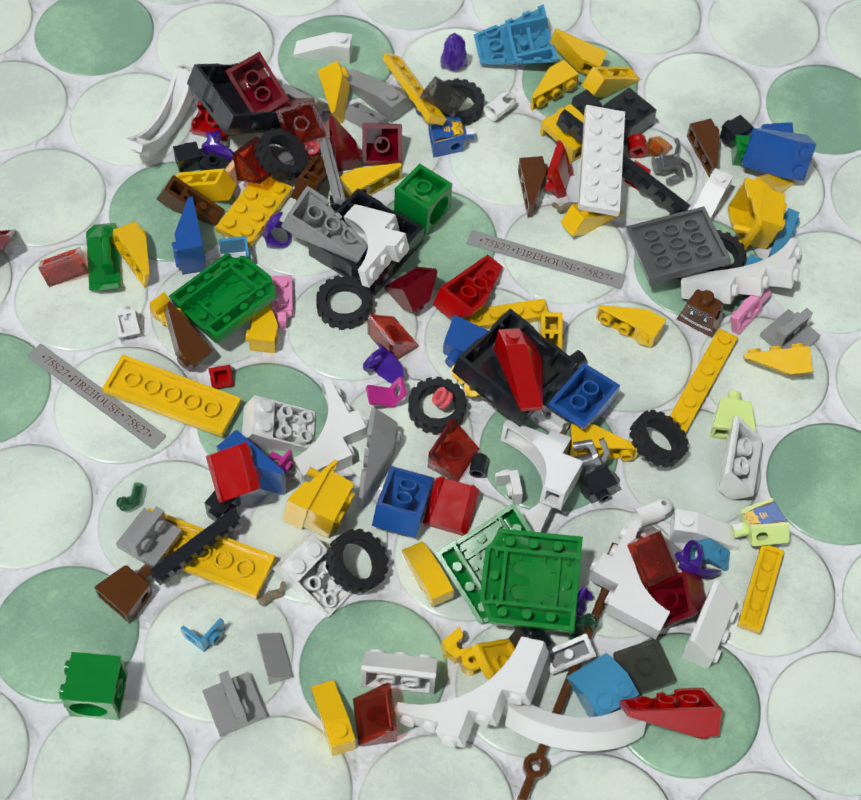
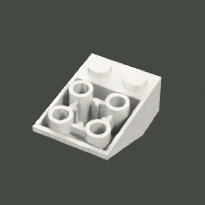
[242,395,315,451]
[272,533,351,617]

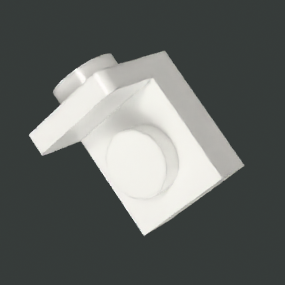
[113,306,140,339]
[494,469,523,505]

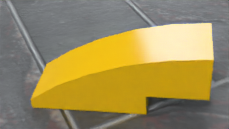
[402,541,454,607]

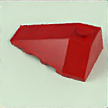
[432,254,503,317]
[494,328,543,411]
[619,688,722,739]

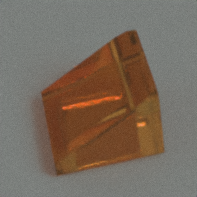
[646,136,673,157]

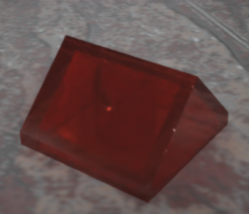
[276,98,327,143]
[232,136,281,184]
[38,247,89,287]
[367,314,419,359]
[427,419,480,481]
[627,528,678,588]
[353,682,397,747]

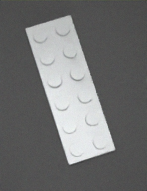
[578,105,625,216]

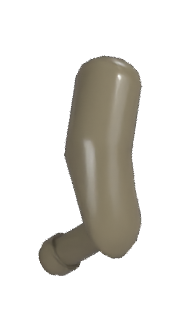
[552,202,578,213]
[258,581,286,606]

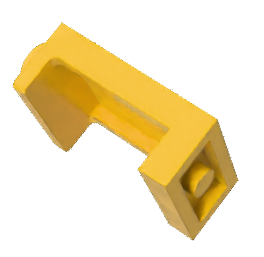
[540,104,584,163]

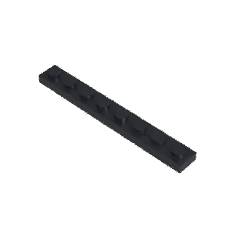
[556,109,691,215]

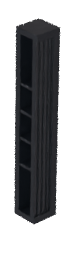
[150,509,242,586]

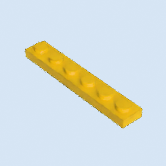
[382,52,446,126]
[670,328,738,433]

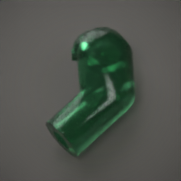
[116,482,145,511]
[568,613,599,640]

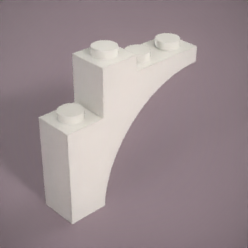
[344,204,409,287]
[293,379,368,484]
[500,419,583,510]
[589,520,670,640]

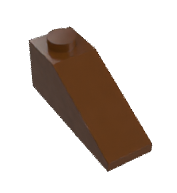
[686,118,719,177]
[291,154,327,200]
[518,156,548,218]
[156,175,225,226]
[163,301,213,372]

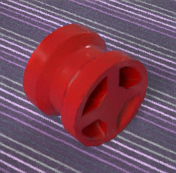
[626,134,648,158]

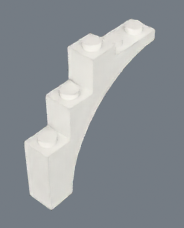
[681,238,802,304]
[394,637,549,748]

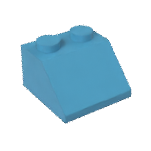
[566,653,639,717]

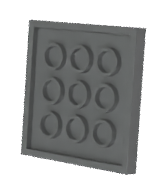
[626,206,731,285]

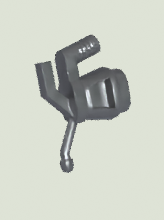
[651,138,693,186]
[573,437,620,483]

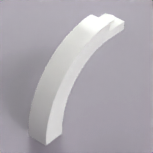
[124,64,194,157]
[502,700,646,751]

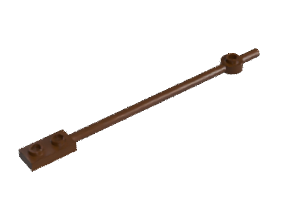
[517,542,618,800]

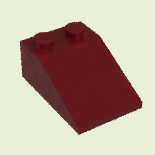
[226,51,290,113]

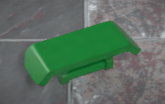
[86,223,121,291]

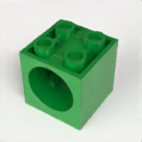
[394,163,452,234]
[59,652,128,720]

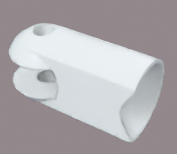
[483,91,516,121]
[531,405,570,434]
[632,497,673,528]

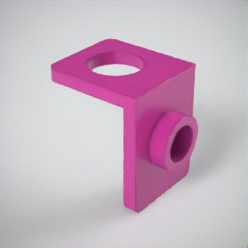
[366,377,407,408]
[268,449,294,475]

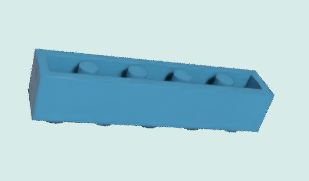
[768,208,800,257]

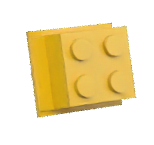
[727,177,787,250]
[282,459,355,538]

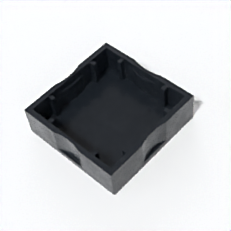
[187,63,298,135]
[308,188,424,296]
[452,308,577,427]

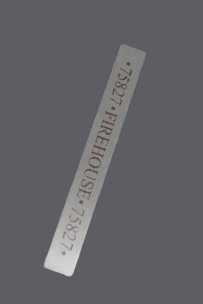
[467,230,626,289]
[28,344,166,449]

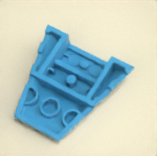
[474,4,558,66]

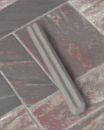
[319,136,345,205]

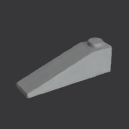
[348,68,415,123]
[281,186,368,263]
[358,408,401,509]

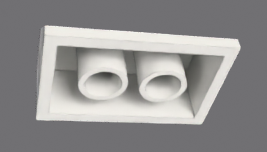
[718,416,762,500]
[681,580,738,669]
[361,649,437,695]

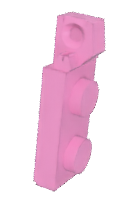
[271,275,293,329]
[730,289,771,334]

